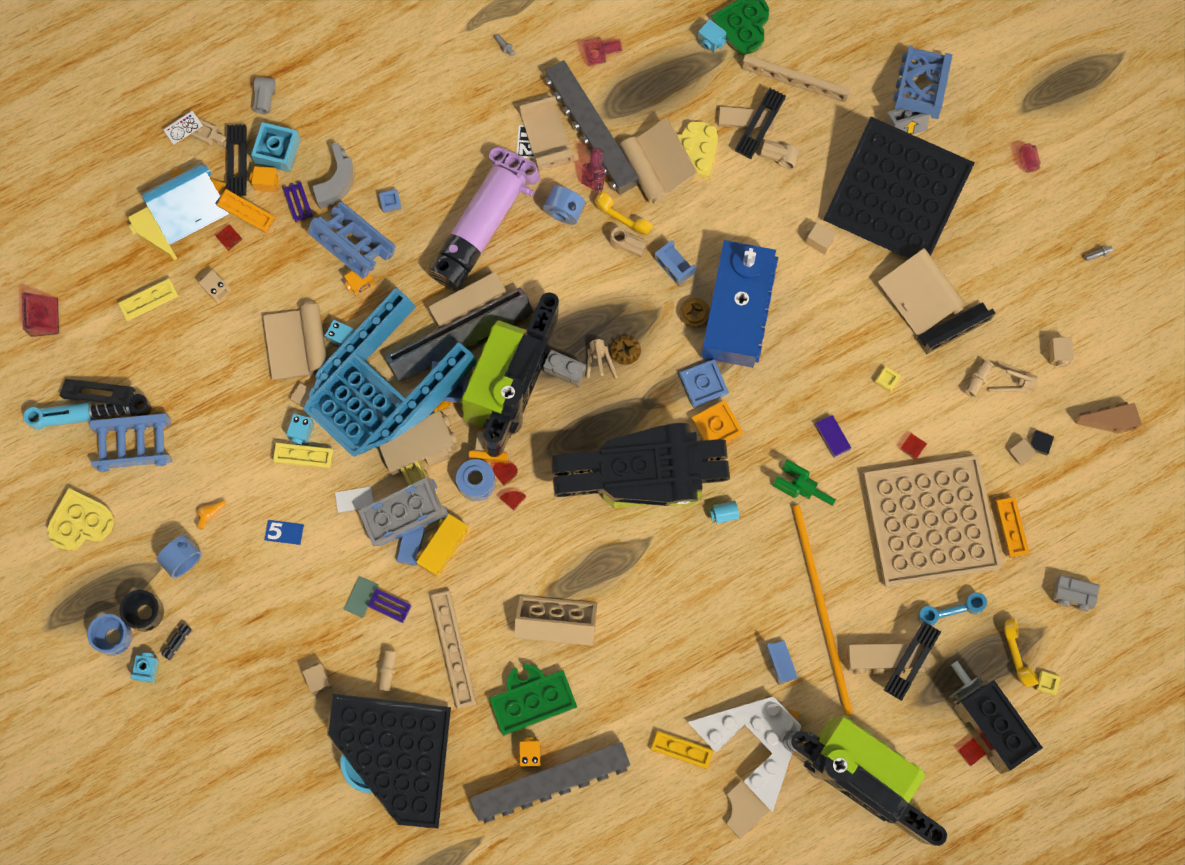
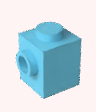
[697,19,727,53]

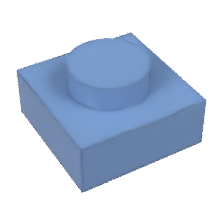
[379,189,402,213]

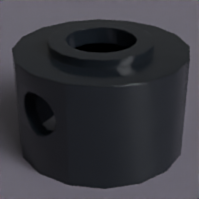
[119,590,164,632]

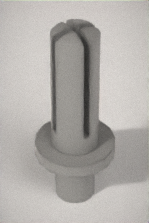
[495,34,515,56]
[1085,246,1113,261]

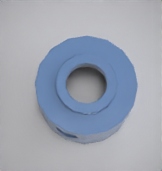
[543,186,586,225]
[456,459,496,501]
[157,535,202,579]
[87,614,133,656]

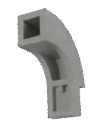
[313,143,354,209]

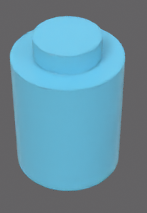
[709,500,740,524]

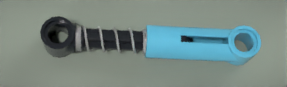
[23,394,152,430]

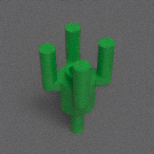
[773,459,836,506]

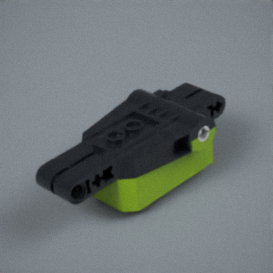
[461,292,559,457]
[551,423,731,508]
[783,716,947,846]

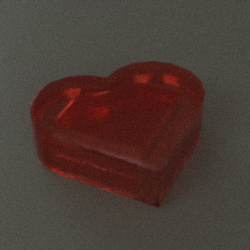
[493,462,518,486]

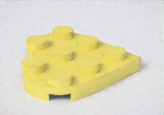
[677,122,718,179]
[47,488,115,551]

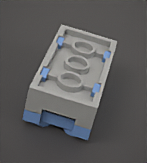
[359,478,449,546]

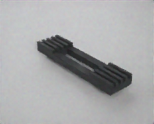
[735,87,786,159]
[227,124,247,196]
[59,379,135,407]
[883,621,941,701]

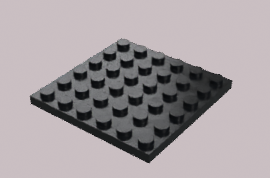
[823,117,975,259]

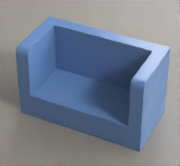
[655,240,696,286]

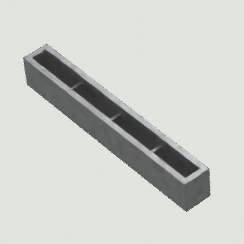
[544,60,639,195]
[386,287,534,382]
[471,742,630,824]

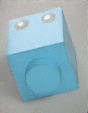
[325,320,355,347]
[286,413,315,445]

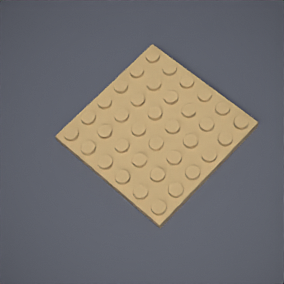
[863,455,1002,587]

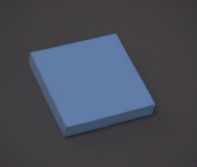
[679,359,729,408]

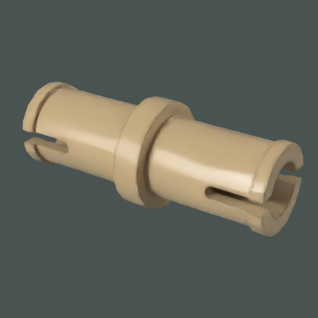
[965,360,993,398]
[378,650,397,692]

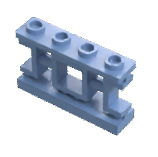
[308,201,396,279]

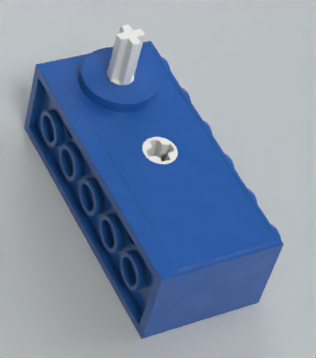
[701,240,779,368]

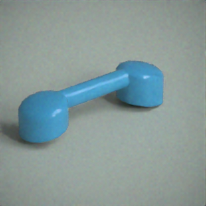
[919,592,987,626]

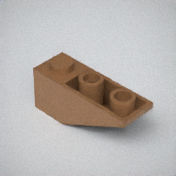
[1075,402,1142,434]

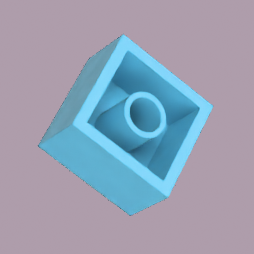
[251,122,301,172]

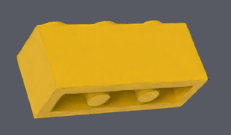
[416,514,470,578]

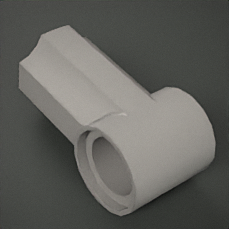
[253,77,276,115]

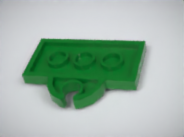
[489,664,578,736]

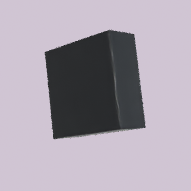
[1030,430,1054,456]

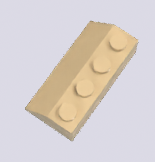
[514,596,597,646]

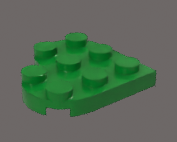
[711,0,769,56]

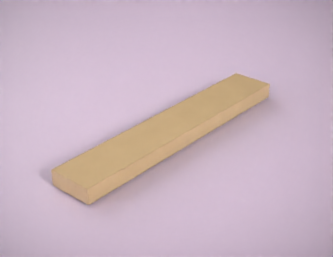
[742,55,850,102]
[431,590,477,710]

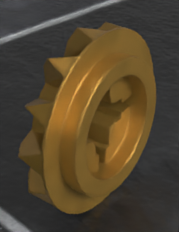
[680,298,710,327]
[611,335,641,365]

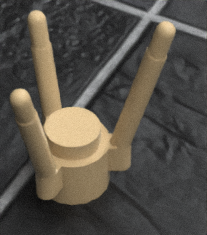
[586,339,618,379]
[988,362,1037,393]

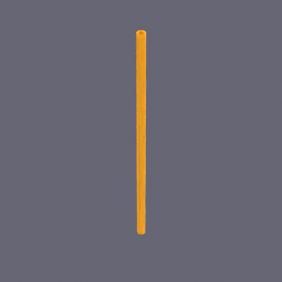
[793,505,853,716]

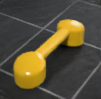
[594,190,654,235]
[1004,618,1040,687]

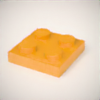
[691,400,744,443]

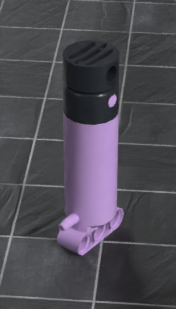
[427,147,540,291]

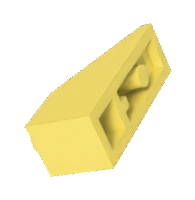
[128,207,177,260]

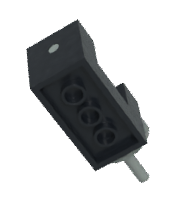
[949,661,1043,774]

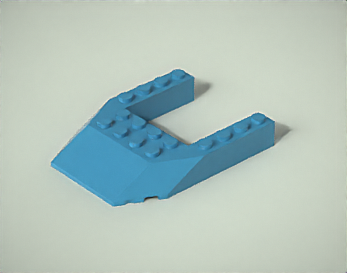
[304,288,477,457]

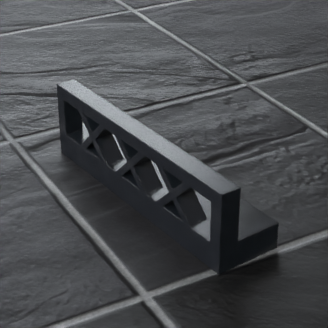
[917,302,996,355]

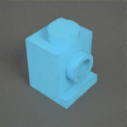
[130,652,159,683]

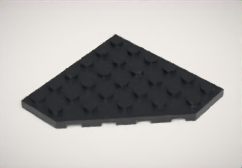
[327,694,451,829]

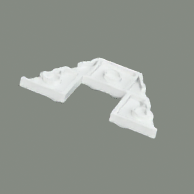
[688,697,802,812]

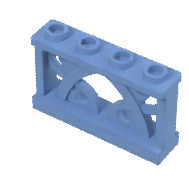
[893,45,953,119]

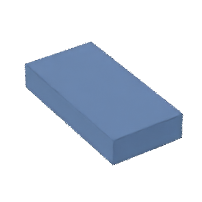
[397,527,425,566]

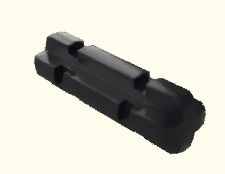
[161,624,192,660]

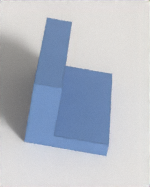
[765,640,798,685]

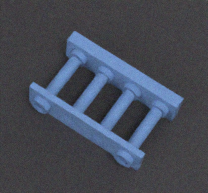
[90,414,172,472]

